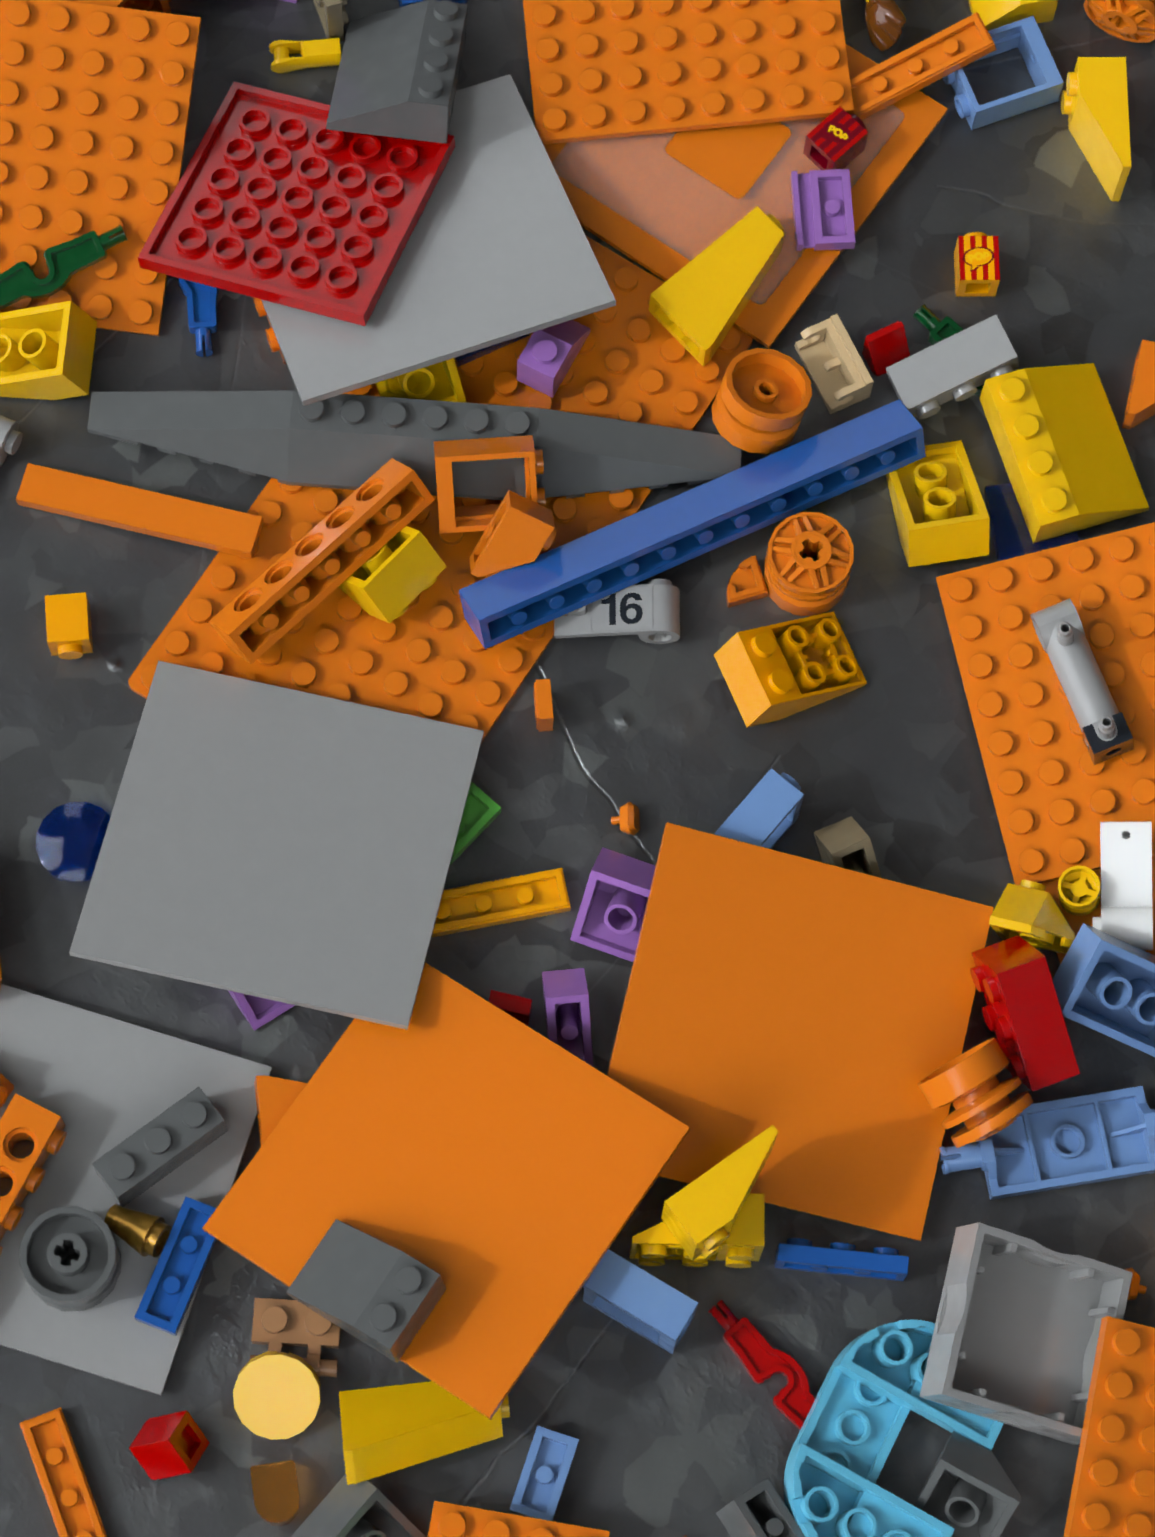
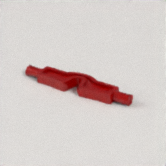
[708,1300,815,1430]

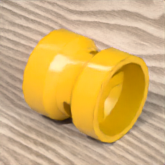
[1058,865,1101,916]

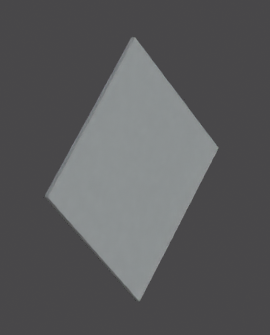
[261,74,616,406]
[69,661,484,1030]
[0,984,273,1396]

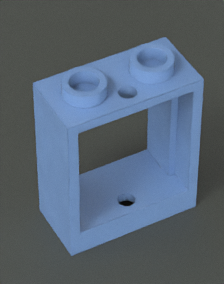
[942,16,1064,130]
[714,768,804,849]
[583,1249,698,1354]

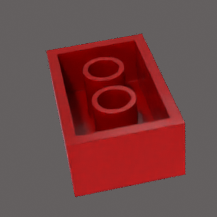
[970,935,1080,1092]

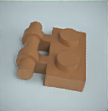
[250,1298,341,1379]

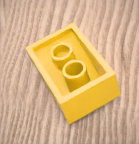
[1061,57,1131,201]
[0,301,97,400]
[886,440,990,567]
[661,1125,778,1261]

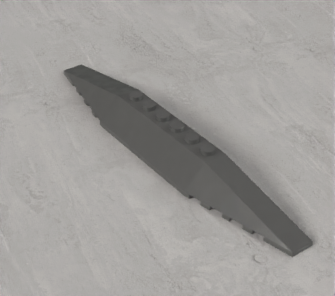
[87,390,742,500]

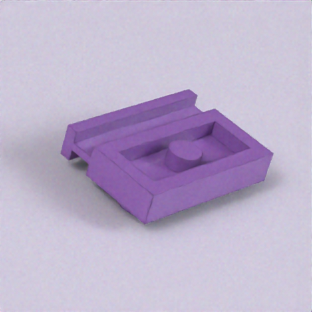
[790,169,856,251]

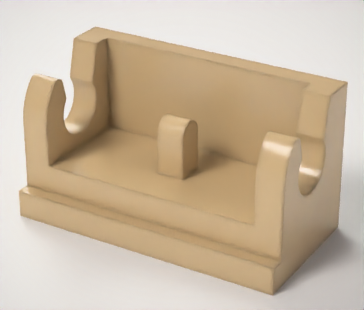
[795,314,874,414]

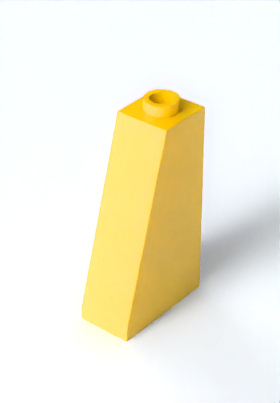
[649,206,785,366]
[339,1381,510,1485]

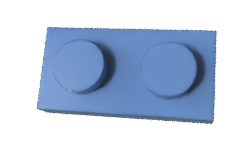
[509,1425,579,1521]

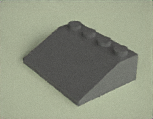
[326,0,468,144]

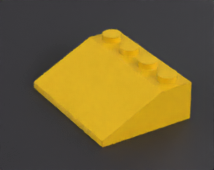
[979,363,1149,543]

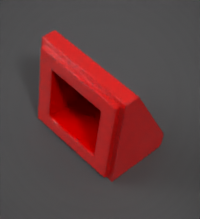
[862,321,910,376]

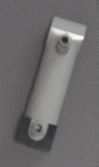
[1030,598,1133,765]

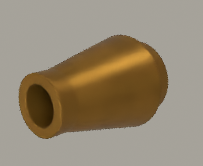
[104,1204,172,1257]

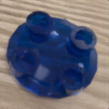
[36,802,111,882]

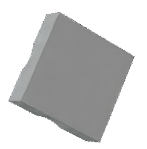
[919,1222,1133,1445]

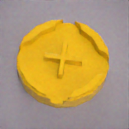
[233,1351,321,1440]

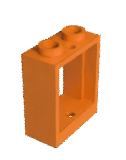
[434,435,546,534]

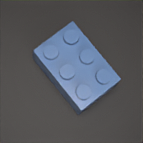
[1052,923,1155,1057]

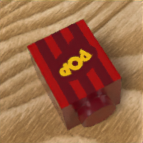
[803,106,868,170]

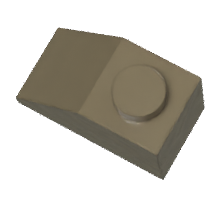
[813,816,882,878]

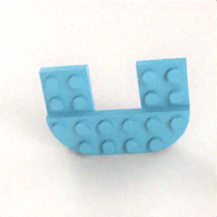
[783,1319,1004,1537]

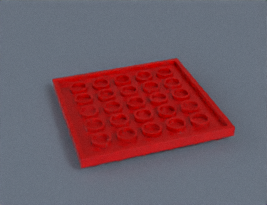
[138,82,456,326]

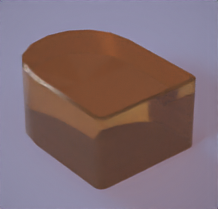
[250,1460,301,1526]

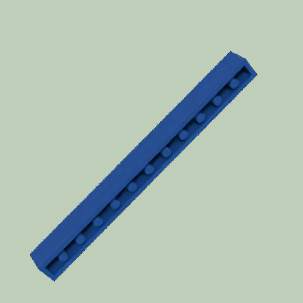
[458,399,926,649]

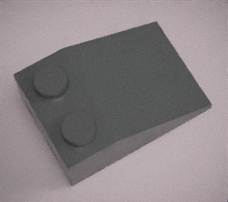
[286,1219,446,1363]

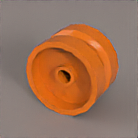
[711,348,812,454]

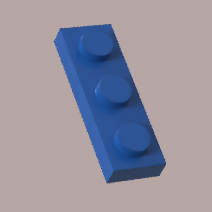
[134,1197,217,1336]
[774,1238,909,1281]

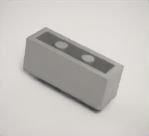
[886,314,1019,420]

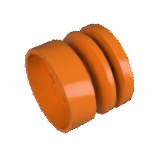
[1083,0,1155,43]
[763,512,854,616]
[918,1037,1033,1148]

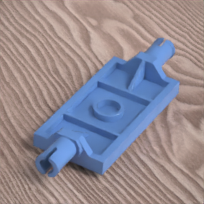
[939,1086,1155,1200]

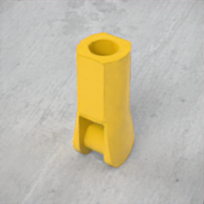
[269,37,341,73]

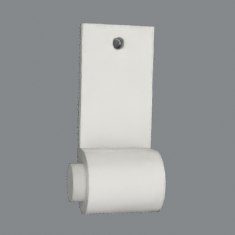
[1093,821,1153,950]

